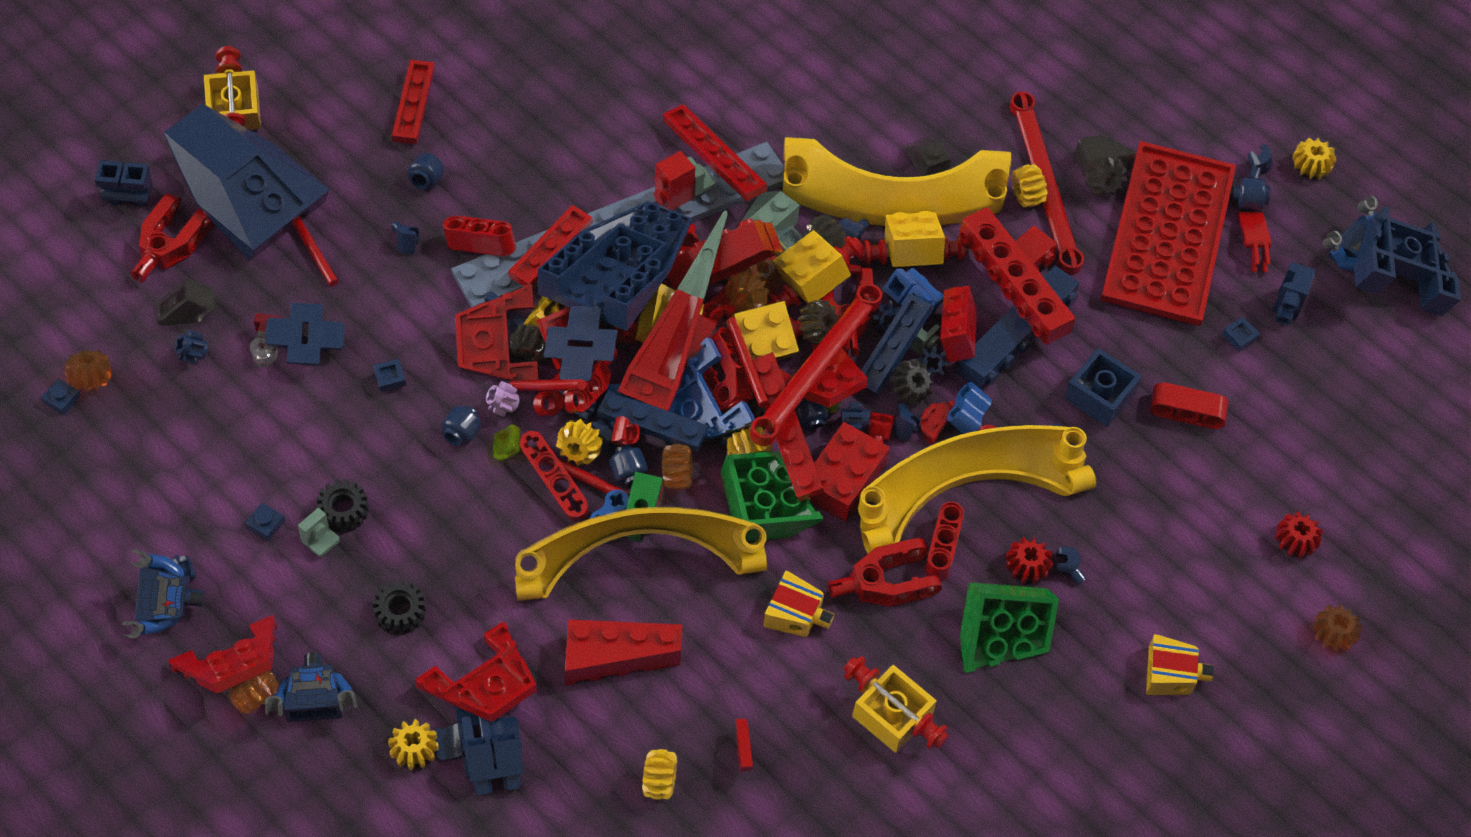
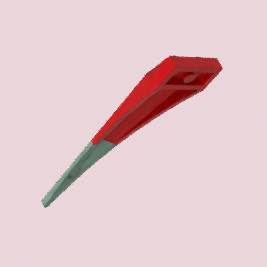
[618,211,727,411]

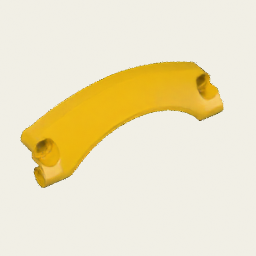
[782,137,1011,226]
[858,425,1096,554]
[515,507,767,601]

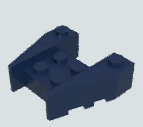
[1354,206,1461,316]

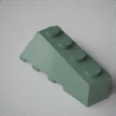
[726,191,800,281]

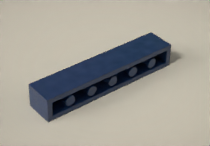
[956,266,1079,390]

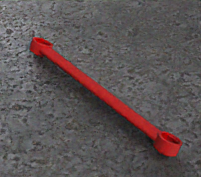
[1010,91,1084,275]
[749,283,882,446]

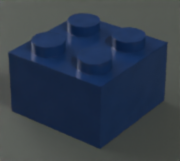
[1064,348,1142,427]

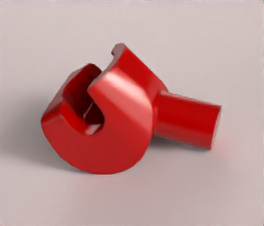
[680,224,699,252]
[868,412,895,443]
[611,416,640,446]

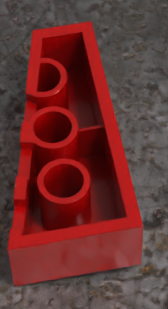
[565,619,682,686]

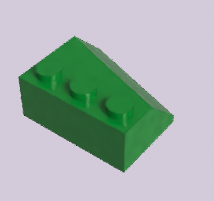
[720,451,824,541]
[960,582,1059,673]

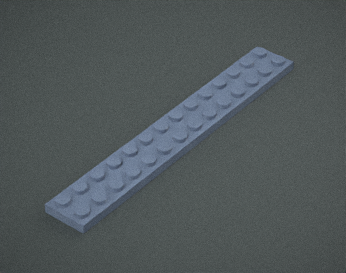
[451,142,784,308]

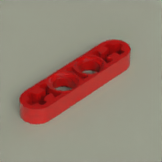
[520,431,589,521]

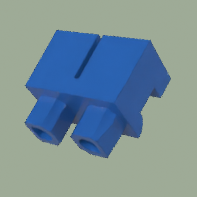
[883,268,944,318]

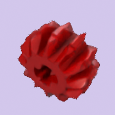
[1275,511,1323,559]
[1005,537,1053,585]

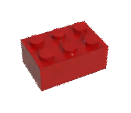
[809,422,890,522]

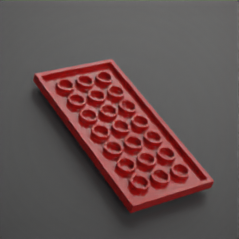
[1100,141,1236,326]

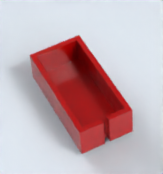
[668,218,783,290]

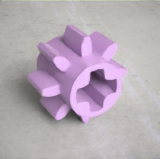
[486,381,519,417]

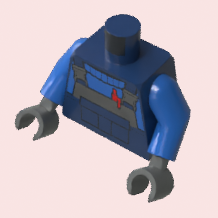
[1322,196,1378,272]
[122,549,205,639]
[265,652,358,722]

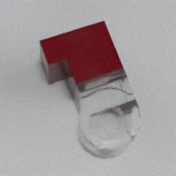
[250,313,282,367]

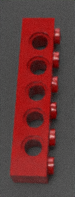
[959,207,1076,345]

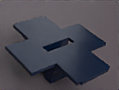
[265,302,345,365]
[544,306,618,382]
[435,706,522,778]

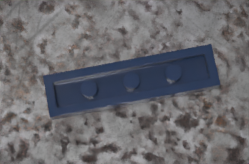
[861,293,934,396]
[597,390,708,452]

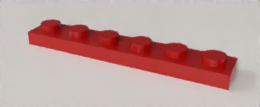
[663,104,767,201]
[752,352,825,502]

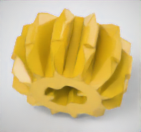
[1293,137,1336,179]
[1011,164,1048,207]
[556,419,603,466]
[726,426,773,455]
[388,718,439,771]
[642,749,677,800]

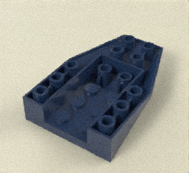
[163,103,330,261]
[538,201,692,331]

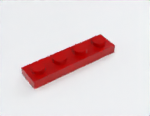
[392,59,435,145]
[508,205,593,286]

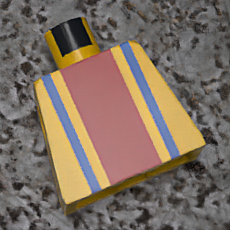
[763,571,834,637]
[1146,634,1214,695]

